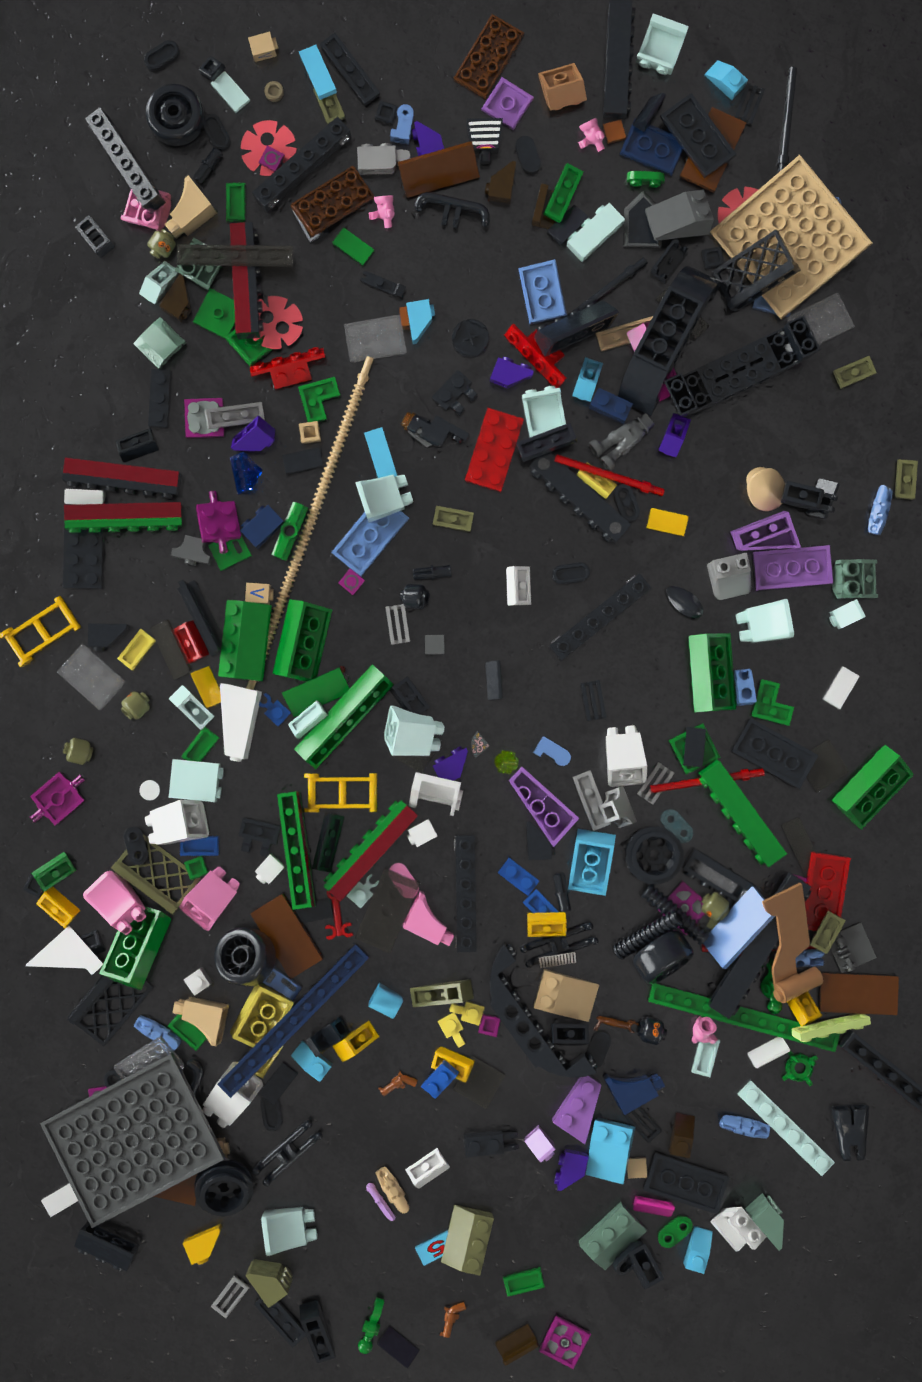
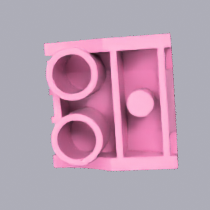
[121,190,171,231]

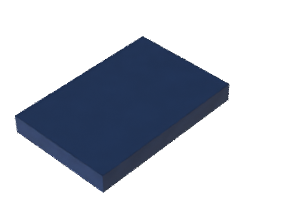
[620,118,683,177]

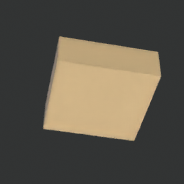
[627,1157,647,1179]

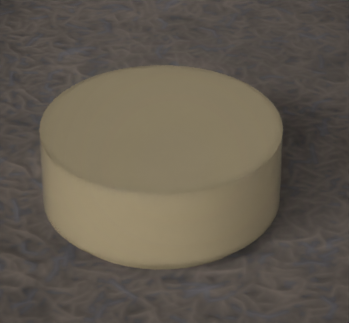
[264,81,284,102]

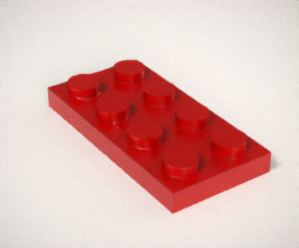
[465,408,524,492]
[804,852,851,931]

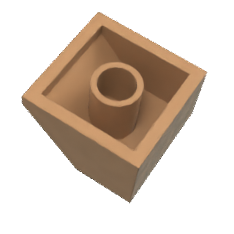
[538,63,587,111]

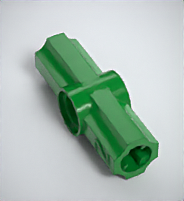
[271,502,309,561]

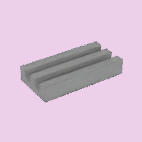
[386,604,410,645]
[637,762,674,805]
[211,1274,250,1318]

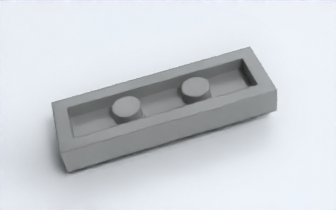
[204,402,265,429]
[572,770,611,831]

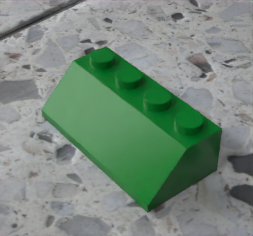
[272,599,332,682]
[218,600,272,681]
[689,633,736,712]
[832,745,914,830]
[99,907,171,990]

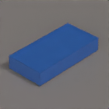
[180,836,219,856]

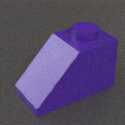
[658,413,691,458]
[231,415,275,451]

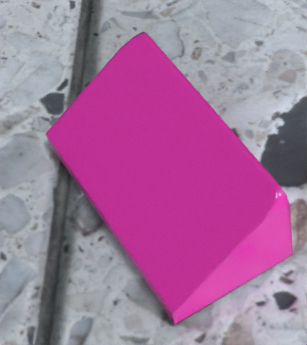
[633,1196,675,1217]

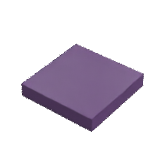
[481,77,534,130]

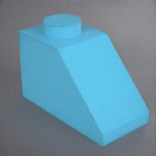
[705,60,748,100]
[406,299,435,344]
[573,357,603,402]
[291,1040,333,1082]
[683,1226,713,1274]

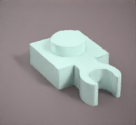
[347,874,379,908]

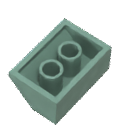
[745,1193,784,1251]
[579,1202,647,1270]

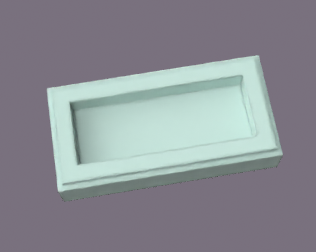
[211,71,250,113]
[288,701,328,739]
[691,1039,720,1077]

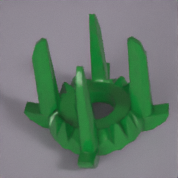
[782,1050,818,1086]

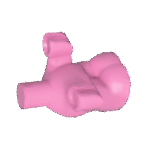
[578,118,605,152]
[369,195,395,228]
[691,1016,718,1044]

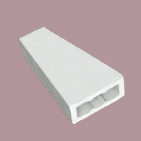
[220,683,262,762]

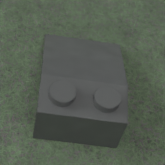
[645,190,714,241]

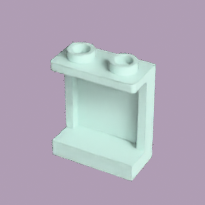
[636,14,689,75]
[522,386,566,438]
[169,759,224,802]

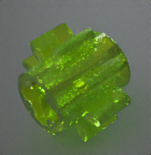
[495,750,519,774]

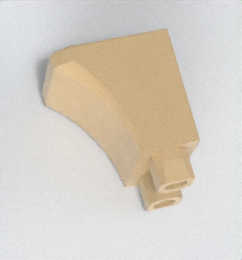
[165,175,217,239]
[173,997,229,1046]

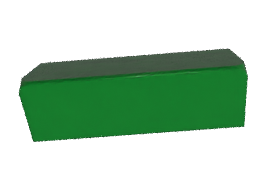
[32,852,77,892]

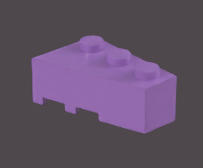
[730,511,801,551]
[552,1075,601,1144]

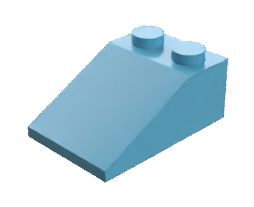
[568,829,616,896]
[586,1118,636,1184]

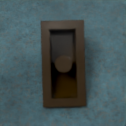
[485,161,516,204]
[159,274,191,322]
[669,1112,695,1158]

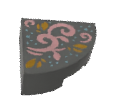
[471,731,490,758]

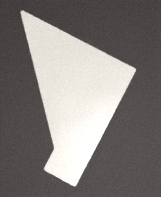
[26,926,103,975]

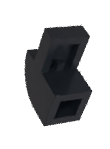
[305,1017,351,1057]

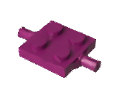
[196,491,241,554]
[30,771,85,826]

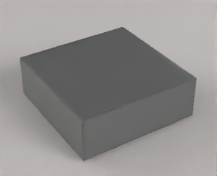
[425,635,444,655]

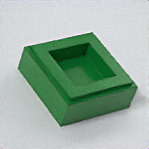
[184,856,209,881]

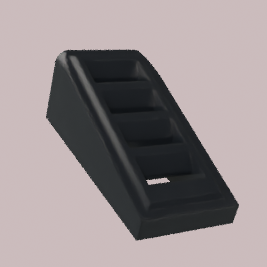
[75,215,115,258]

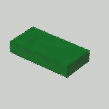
[226,183,246,222]
[332,227,374,266]
[181,726,220,762]
[168,1014,207,1051]
[503,1267,545,1297]

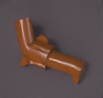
[378,1071,418,1096]
[440,1302,466,1338]

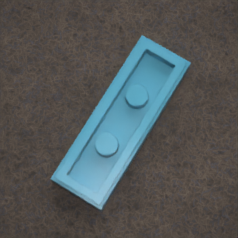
[299,45,337,100]
[364,427,397,478]

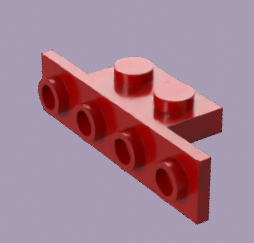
[504,324,567,388]
[250,347,325,389]

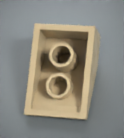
[533,969,599,1022]

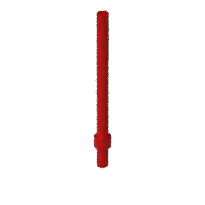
[555,454,665,496]
[650,768,765,793]

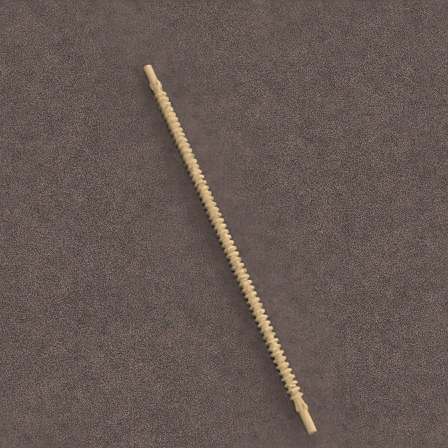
[246,356,374,690]

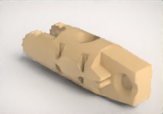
[375,1166,409,1214]

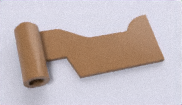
[762,883,823,1003]

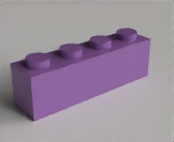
[508,766,579,847]

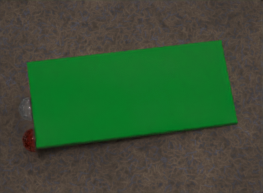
[282,665,350,717]

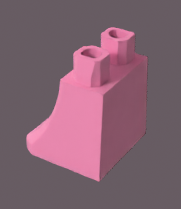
[179,867,240,931]
[83,871,146,935]
[403,891,454,946]

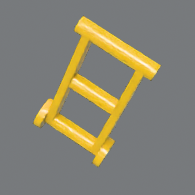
[0,596,81,667]
[304,773,377,812]

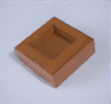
[603,120,626,144]
[399,306,410,330]

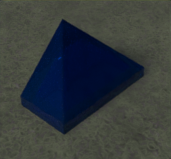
[230,452,263,494]

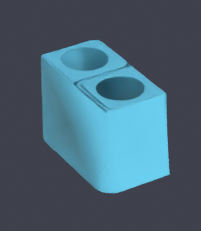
[368,982,403,1019]

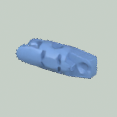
[868,485,893,535]
[774,949,824,968]
[134,1015,182,1050]
[719,1115,770,1139]

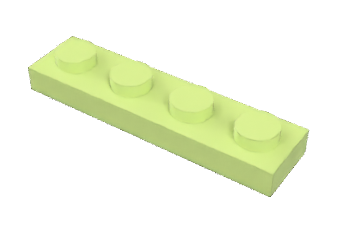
[791,1013,871,1042]

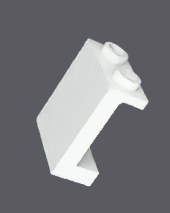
[408,772,463,816]
[711,1207,767,1251]

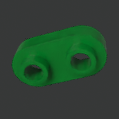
[627,171,665,188]
[658,1215,693,1248]

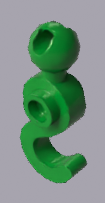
[761,958,782,1014]
[358,1297,384,1354]

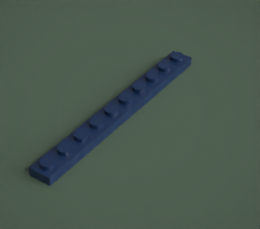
[217,944,369,1098]

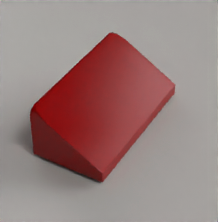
[173,620,209,664]

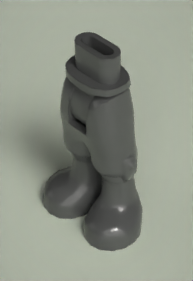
[588,413,654,471]

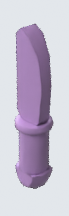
[366,1183,396,1221]

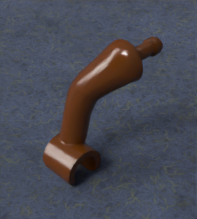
[593,1016,639,1033]

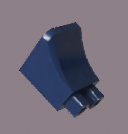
[602,1073,666,1115]

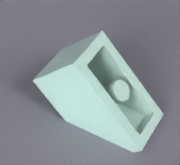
[139,261,179,304]
[829,599,866,629]
[169,685,214,730]

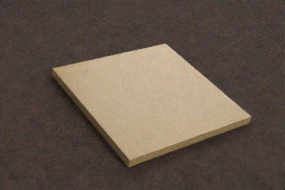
[710,155,873,320]

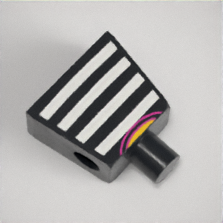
[466,118,503,164]

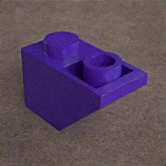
[411,121,444,156]
[490,357,534,389]
[433,746,468,781]
[554,1148,588,1191]

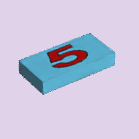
[415,1230,448,1265]

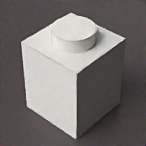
[407,819,438,847]
[255,854,286,884]
[184,967,213,996]

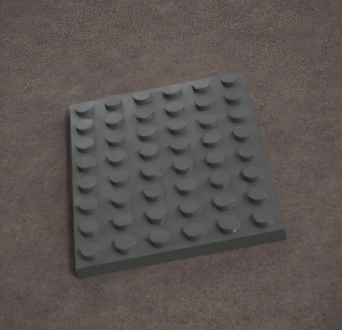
[40,1053,226,1228]

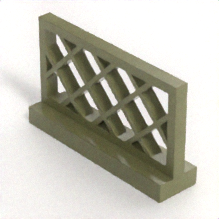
[111,834,201,915]

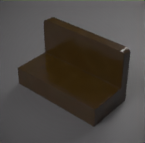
[532,183,556,229]
[495,1324,539,1366]

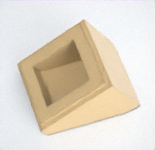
[299,421,321,444]

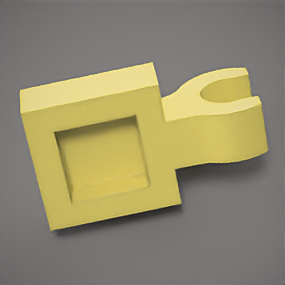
[449,1001,485,1026]
[437,1013,465,1048]

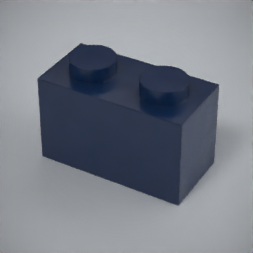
[589,387,633,424]
[240,505,284,549]

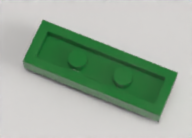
[543,163,584,223]

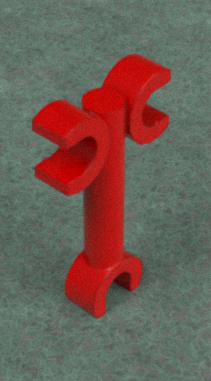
[325,890,354,940]

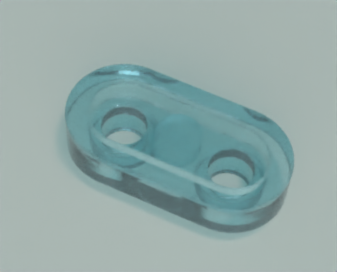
[660,809,693,843]

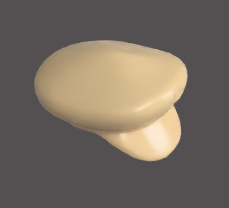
[746,467,785,511]

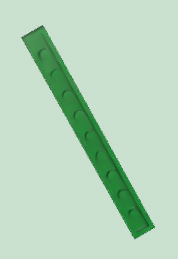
[648,983,840,1052]

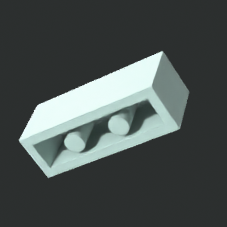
[567,203,625,262]

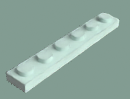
[738,1080,835,1176]

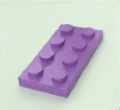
[752,545,833,591]

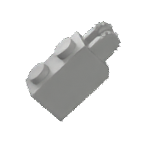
[357,143,411,175]

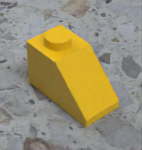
[332,1021,379,1062]
[183,1224,222,1265]

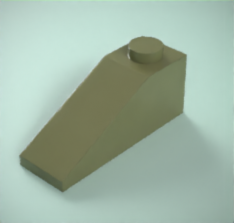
[410,979,474,1007]

